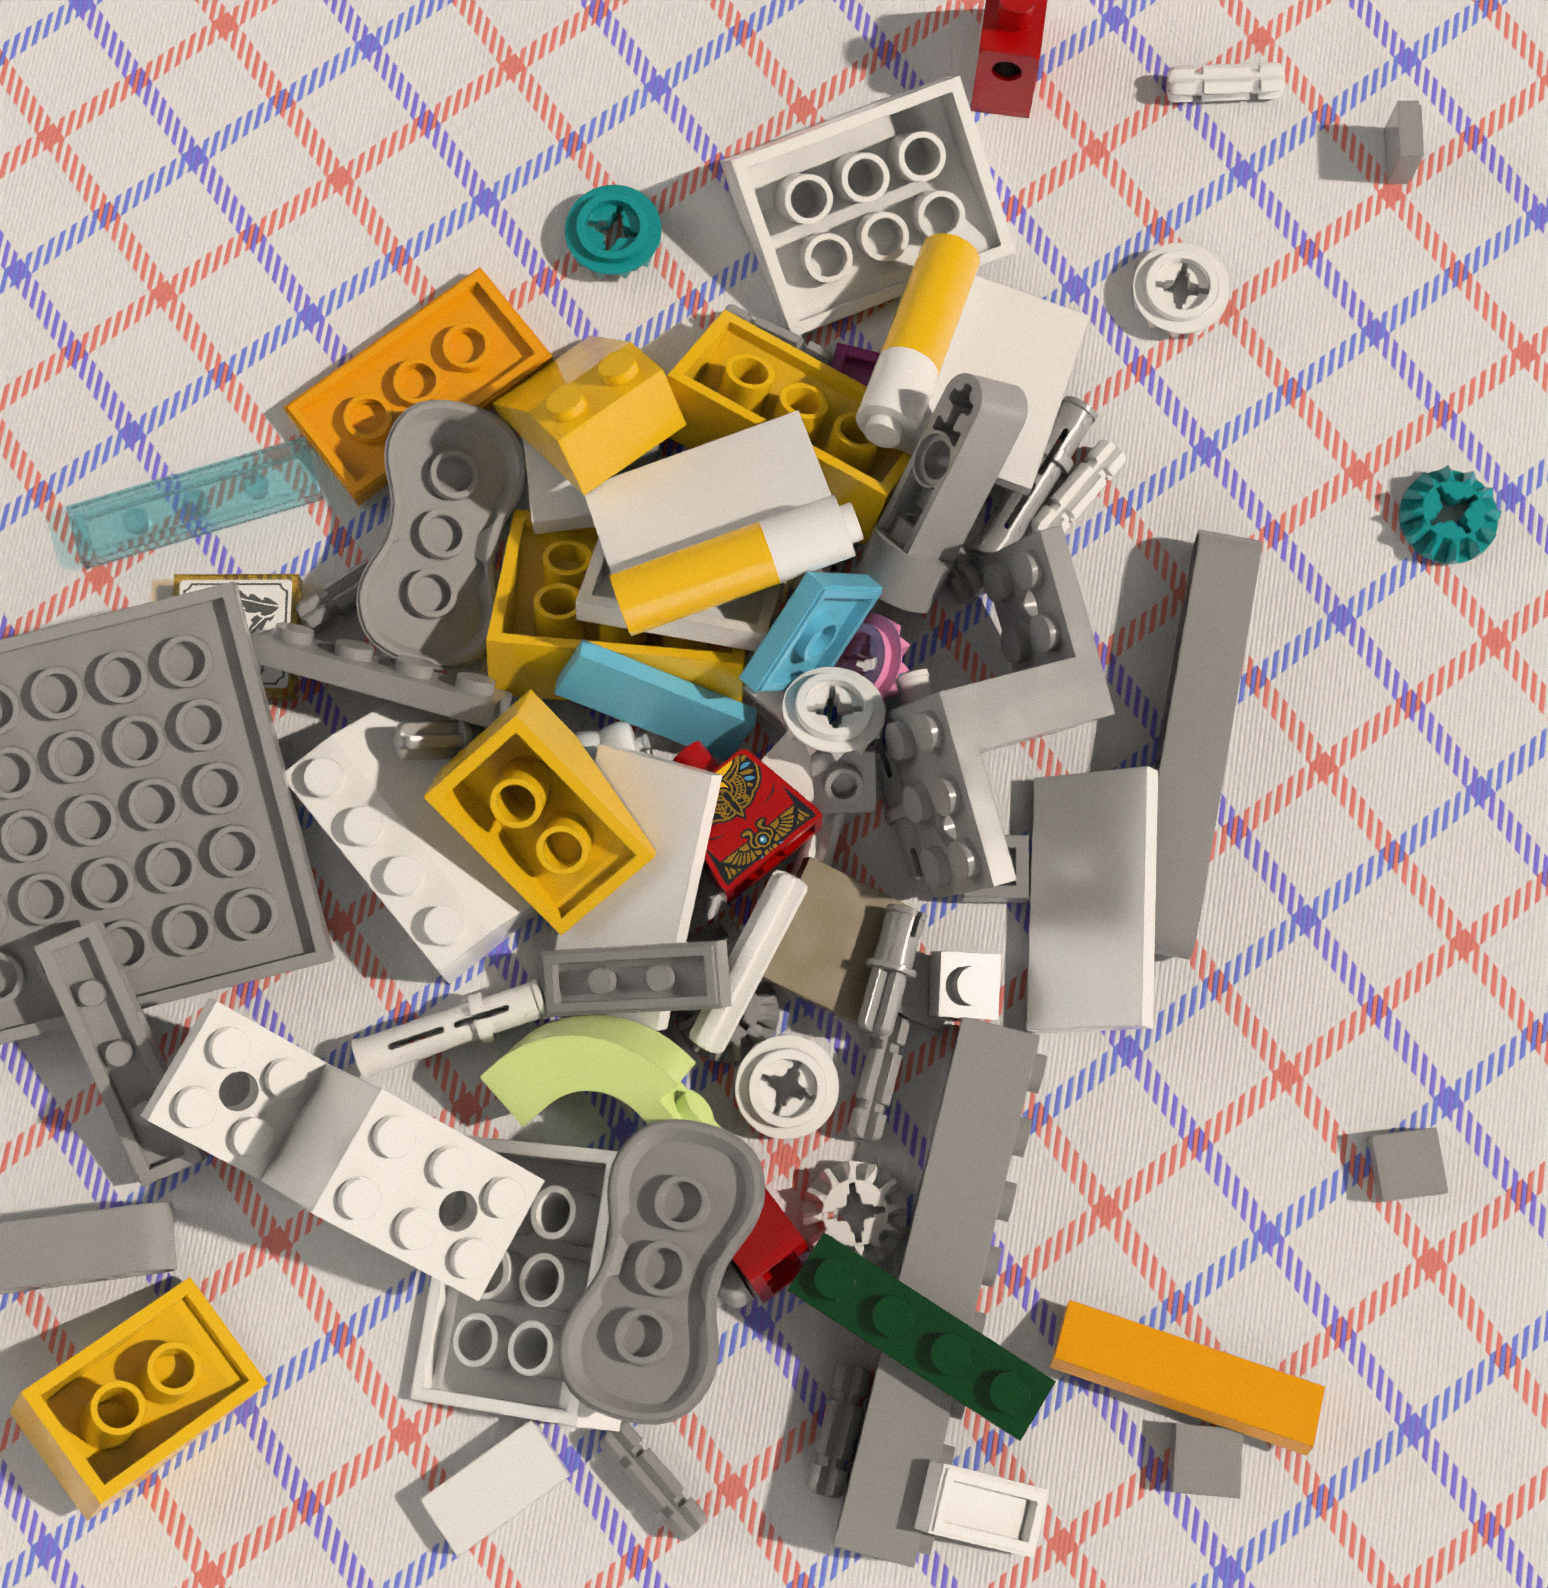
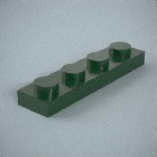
[787,1232,1056,1441]

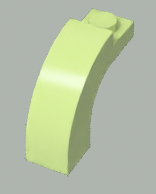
[480,1014,721,1128]

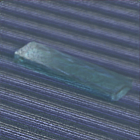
[66,437,325,569]

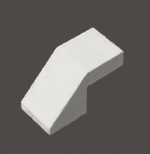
[743,684,814,803]

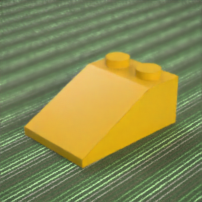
[491,336,687,496]
[423,689,657,936]
[9,1277,268,1521]

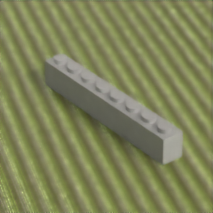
[833,1016,1047,1568]

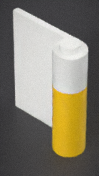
[856,233,1091,496]
[585,410,864,637]

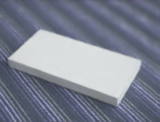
[555,744,722,1031]
[1026,766,1158,1033]

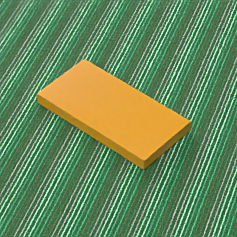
[283,267,553,506]

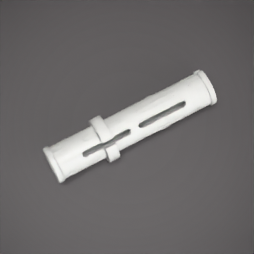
[351,978,550,1079]

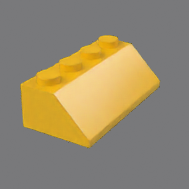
[667,309,912,546]

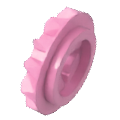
[832,613,910,701]

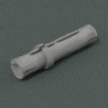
[969,395,1098,564]

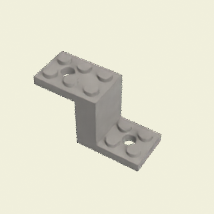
[885,525,1115,899]

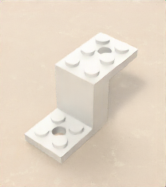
[140,998,545,1301]

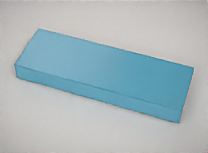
[554,639,757,761]

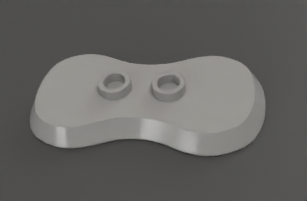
[356,400,527,670]
[559,1119,765,1425]

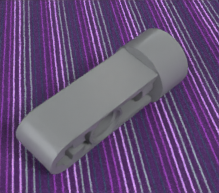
[852,373,1028,613]

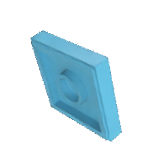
[739,572,883,692]

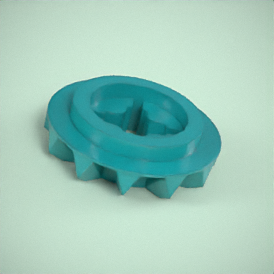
[565,185,662,279]
[1399,465,1502,564]

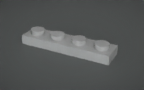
[251,622,513,727]
[34,918,208,1187]

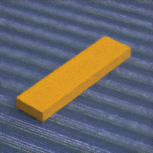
[1049,1299,1325,1456]

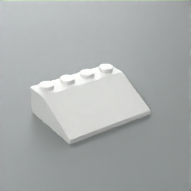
[720,75,1016,335]
[285,673,538,985]
[410,1135,621,1432]

